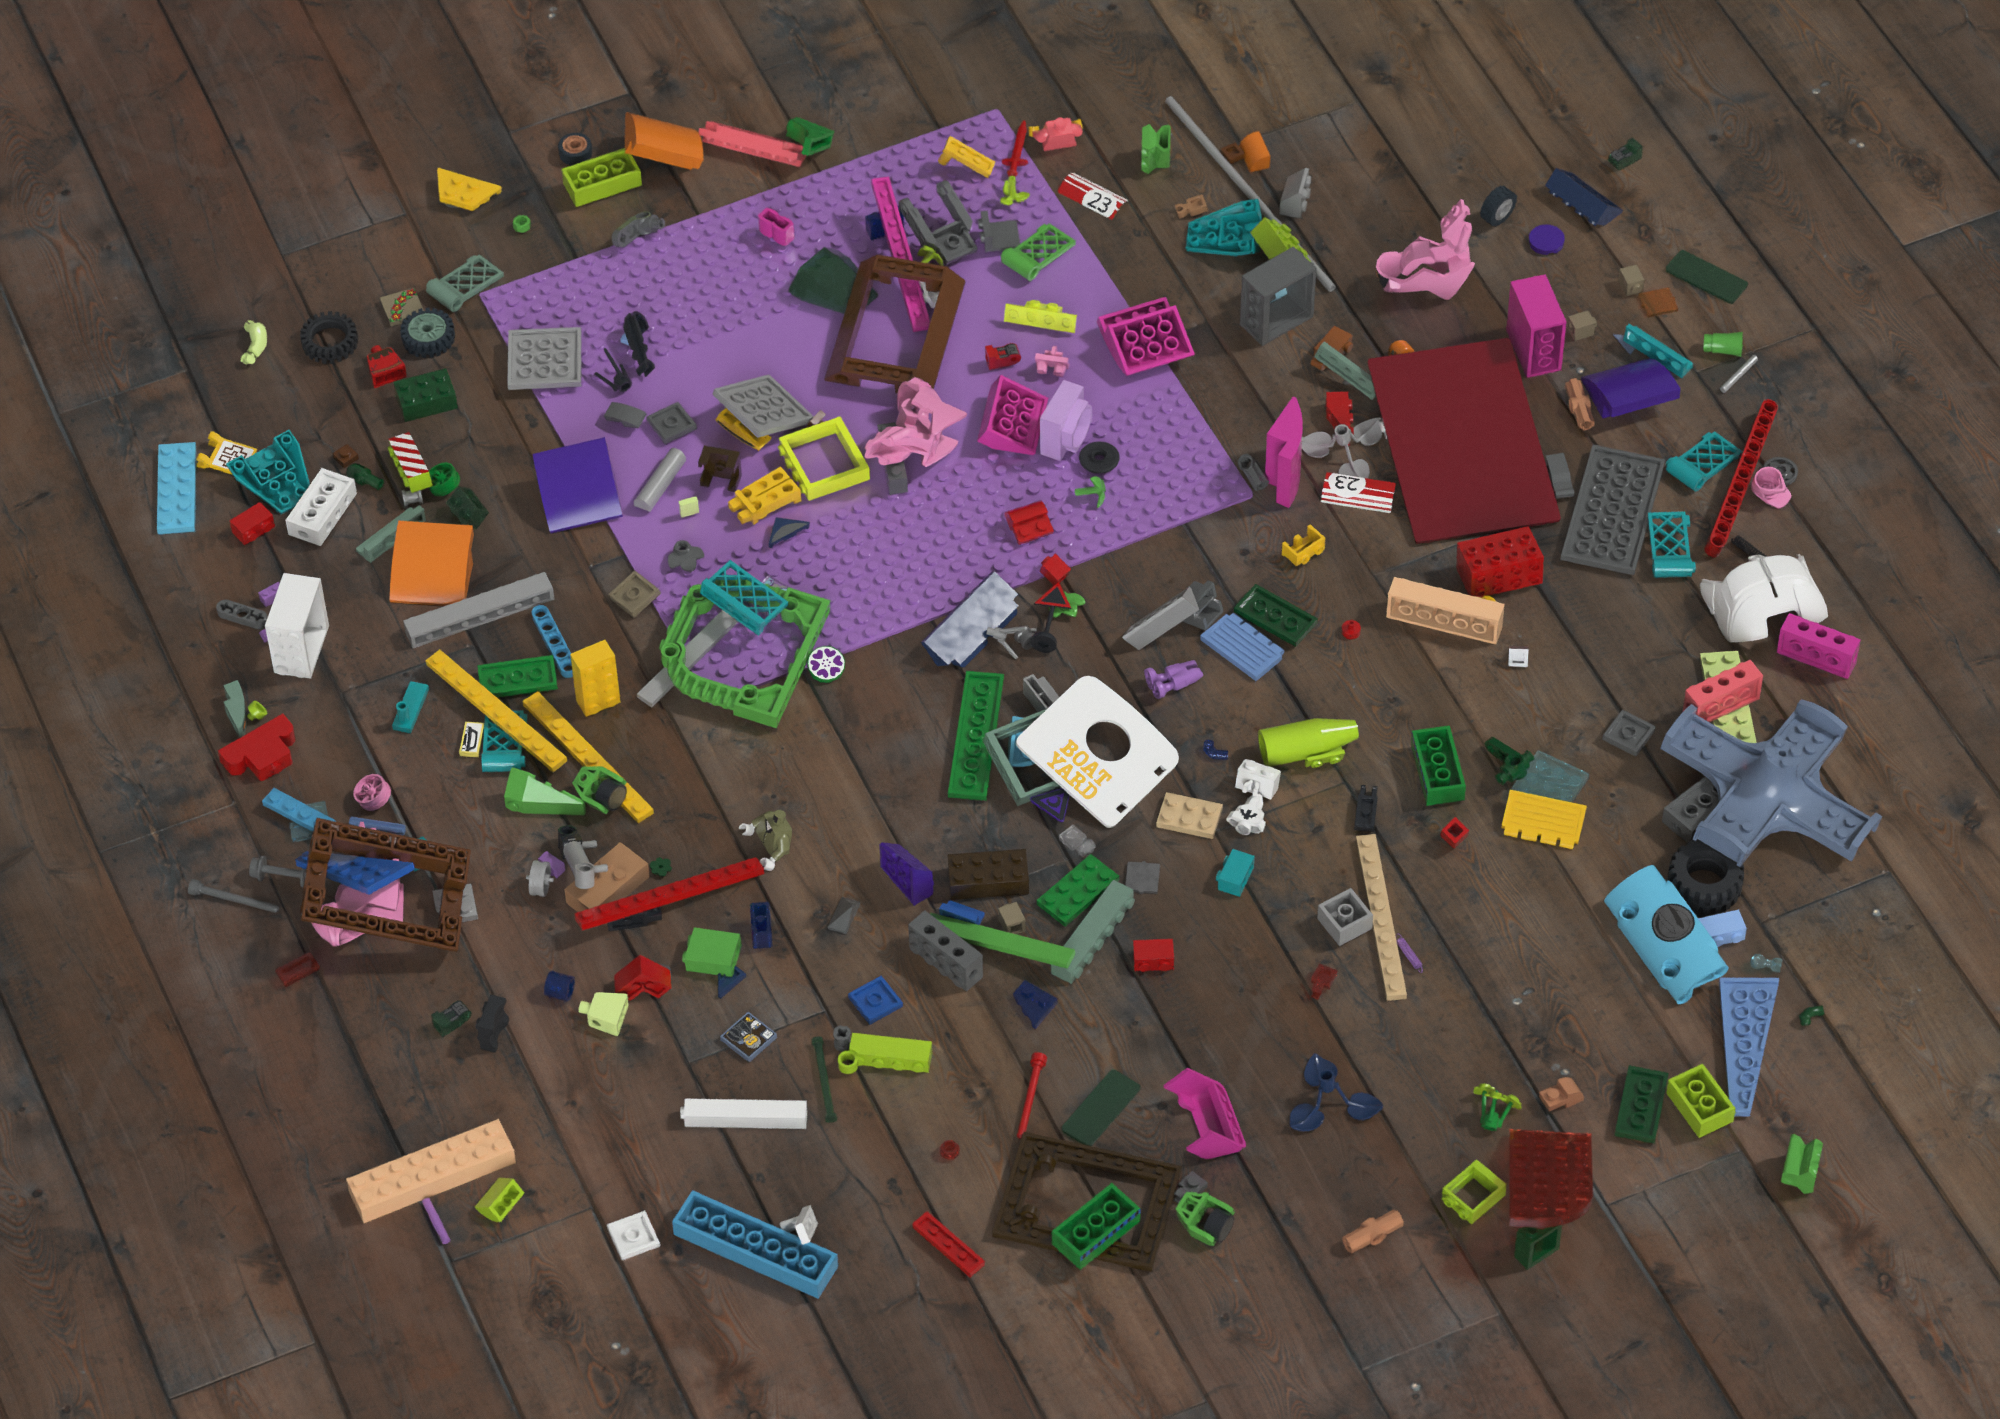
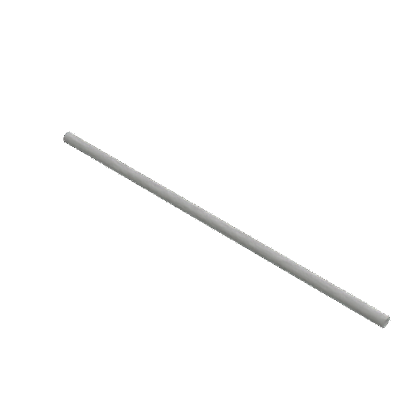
[1165,96,1336,292]

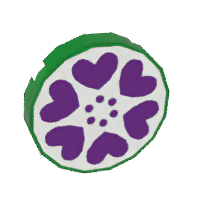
[807,646,845,683]

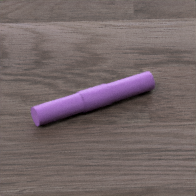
[422,1198,450,1244]

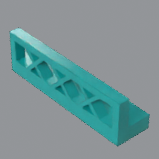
[1623,324,1693,378]

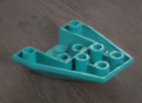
[1186,199,1262,256]
[226,430,310,514]

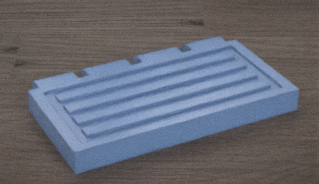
[1200,613,1284,681]

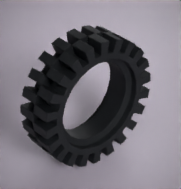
[300,311,358,364]

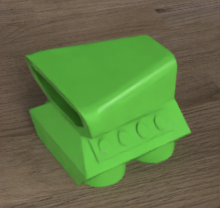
[1141,124,1171,174]
[1781,1134,1823,1194]

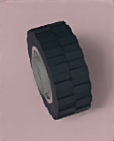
[1480,186,1517,226]

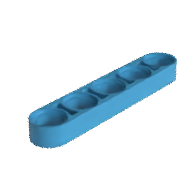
[532,605,573,678]

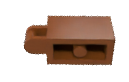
[1310,326,1353,371]

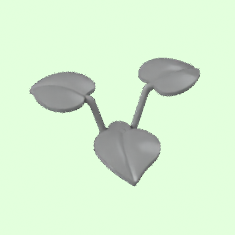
[1302,417,1382,479]

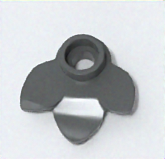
[668,540,705,572]

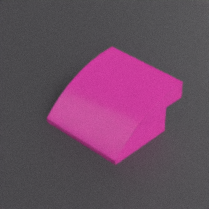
[1097,297,1195,376]
[1265,397,1303,508]

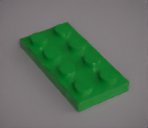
[477,655,558,698]
[1037,854,1119,927]

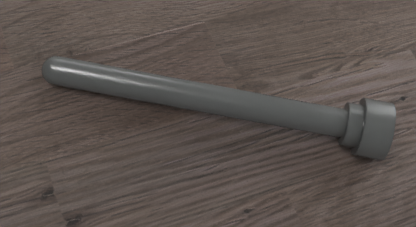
[188,879,280,913]

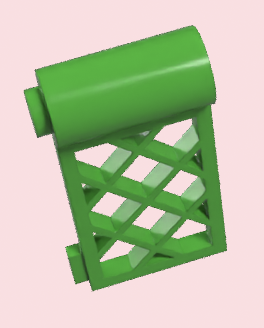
[1001,223,1076,281]

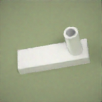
[780,1205,818,1245]

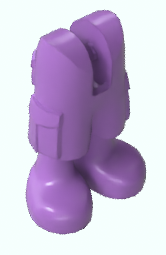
[1144,660,1203,699]

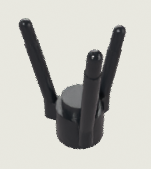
[594,348,632,392]

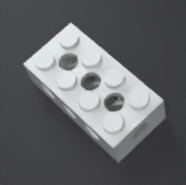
[285,468,357,546]

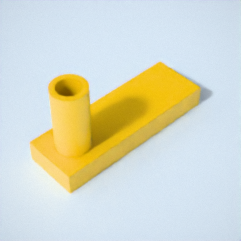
[938,136,995,178]

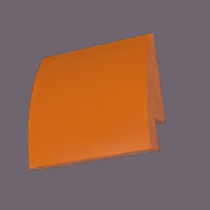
[625,112,703,170]
[390,521,474,606]

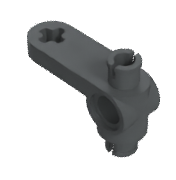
[612,211,665,247]

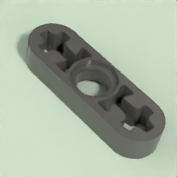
[216,600,267,629]

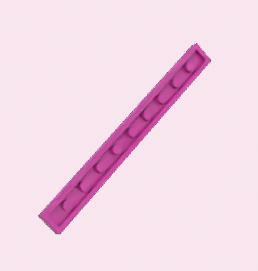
[871,177,930,332]

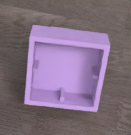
[1040,380,1092,461]

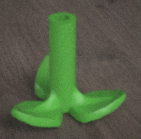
[1075,476,1106,508]

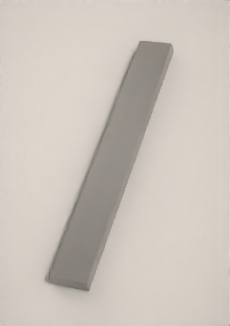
[637,603,748,707]

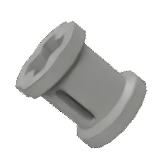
[402,490,423,506]

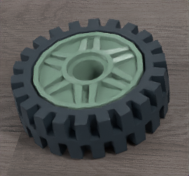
[400,308,455,358]

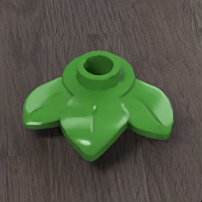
[1049,591,1085,618]

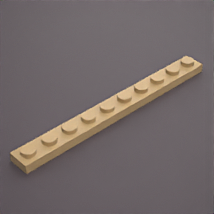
[1356,834,1407,1001]

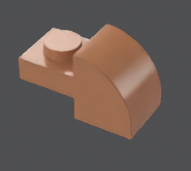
[1539,1077,1584,1112]

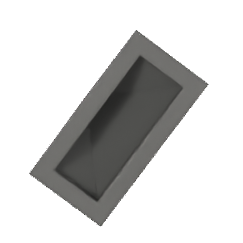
[828,897,860,934]

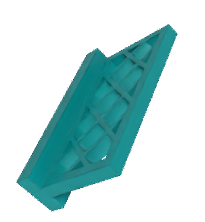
[700,560,788,636]

